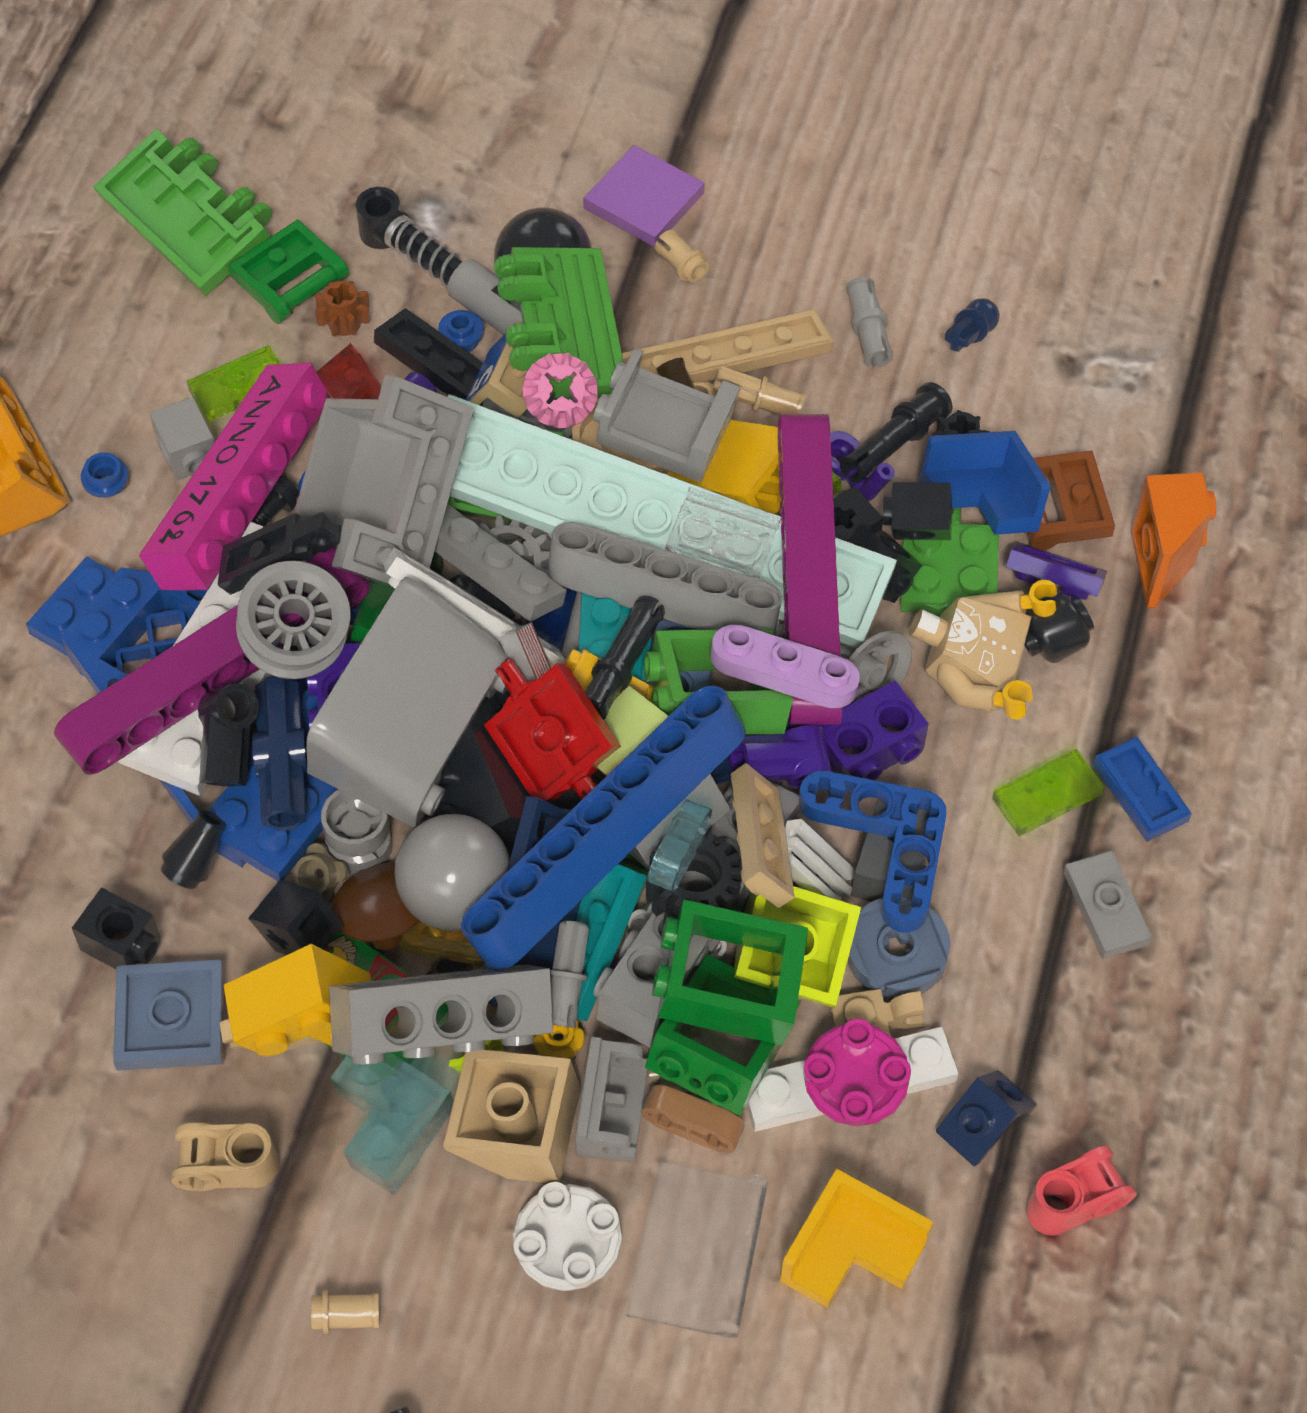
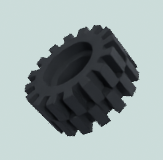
[645,831,742,924]

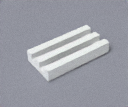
[785,819,855,902]

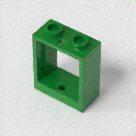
[652,899,808,1046]
[644,954,801,1116]

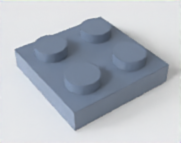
[113,960,224,1071]

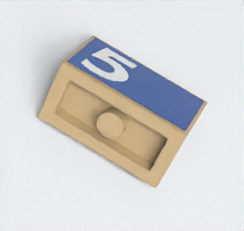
[466,321,527,418]

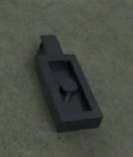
[217,512,342,595]

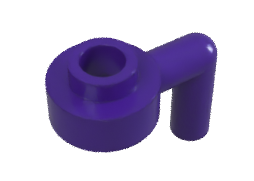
[830,431,895,501]

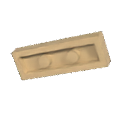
[731,763,795,908]

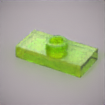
[187,345,281,422]
[992,749,1105,837]

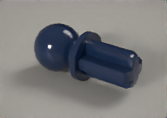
[945,298,1000,352]

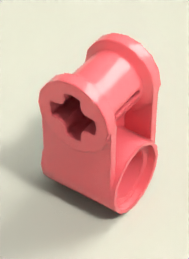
[1026,1146,1137,1236]

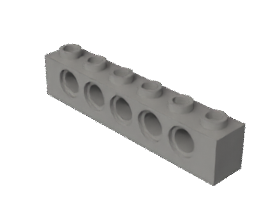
[593,781,800,1048]

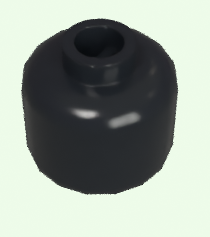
[1024,592,1094,663]

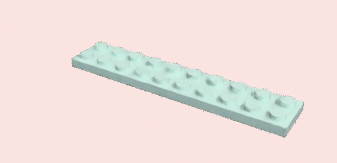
[448,394,897,648]

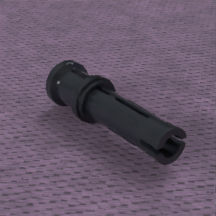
[840,382,953,483]

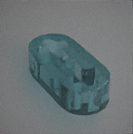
[648,799,712,892]

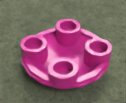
[803,1019,911,1127]

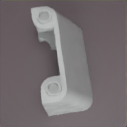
[306,577,508,828]

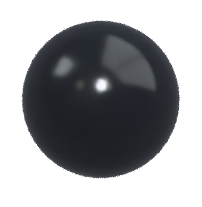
[494,207,592,263]

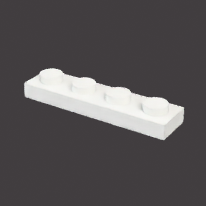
[383,547,565,668]
[746,1027,958,1132]

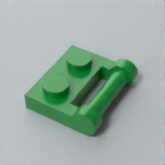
[228,219,350,324]

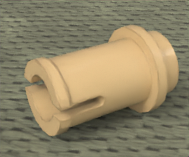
[654,230,709,283]
[311,1290,379,1335]

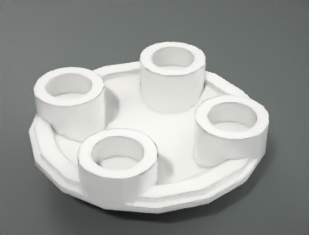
[513,1182,622,1291]

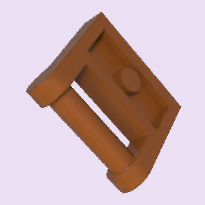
[1028,450,1115,550]

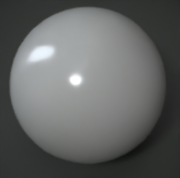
[394,814,510,931]

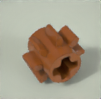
[315,281,370,336]

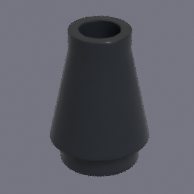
[161,810,226,889]

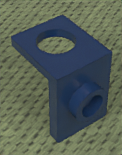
[936,1070,1037,1166]

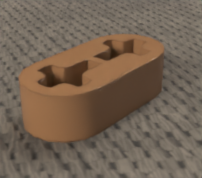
[641,1085,745,1153]

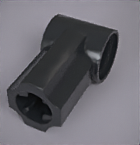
[198,683,259,787]

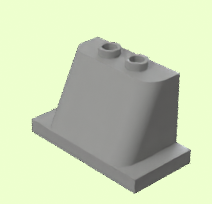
[294,376,474,588]

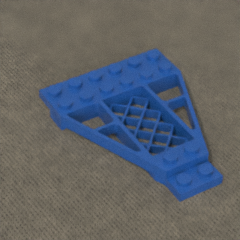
[26,556,360,881]

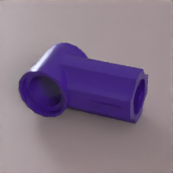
[728,725,832,788]

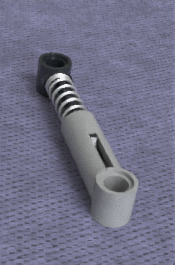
[356,186,523,335]

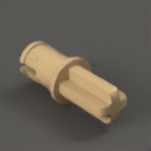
[713,367,806,415]

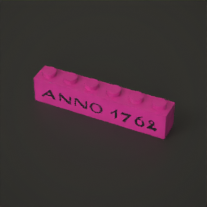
[139,363,330,590]

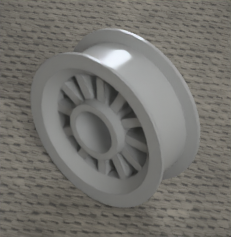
[236,561,350,679]

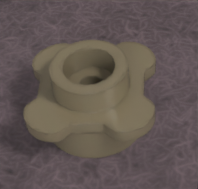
[293,843,348,903]

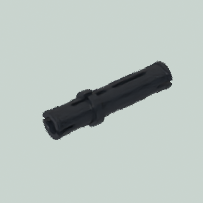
[584,596,665,720]

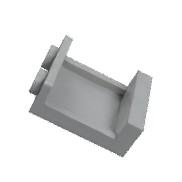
[593,348,740,483]

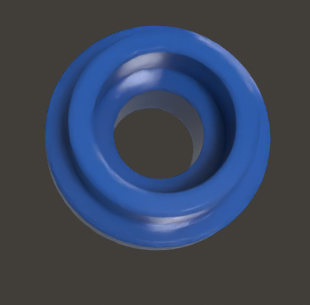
[438,310,484,352]
[81,452,129,498]

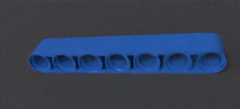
[461,686,746,970]

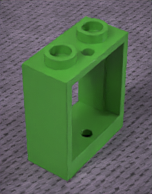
[644,629,793,736]

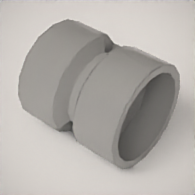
[321,790,392,876]

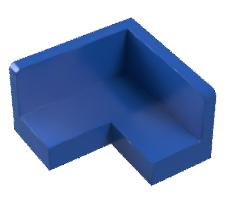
[919,431,1050,535]

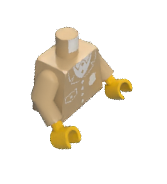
[909,580,1057,720]

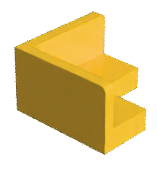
[780,1168,933,1308]

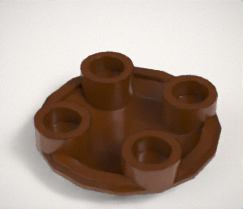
[332,863,420,950]

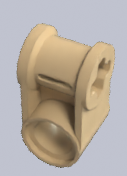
[171,1122,280,1191]

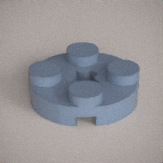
[847,897,950,999]

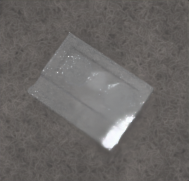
[665,486,781,579]

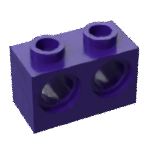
[818,680,929,780]

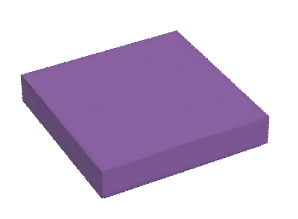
[583,145,705,247]

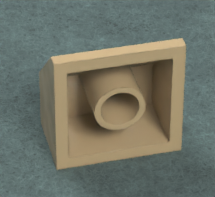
[443,1050,581,1184]

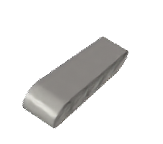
[548,522,782,635]

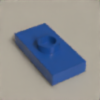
[1093,736,1192,842]

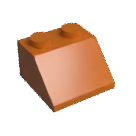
[1131,472,1216,608]

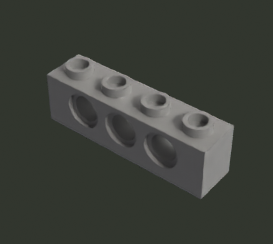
[329,964,553,1064]

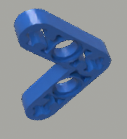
[799,771,947,933]

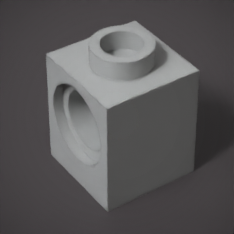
[149,397,214,481]

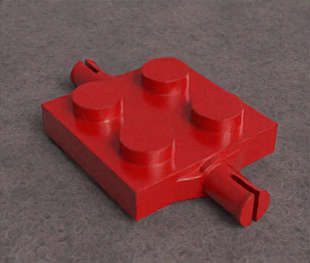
[484,659,621,803]

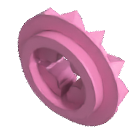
[522,353,598,428]

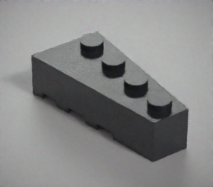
[431,694,547,847]

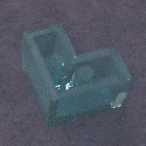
[330,1052,454,1196]

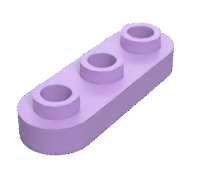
[710,624,860,708]

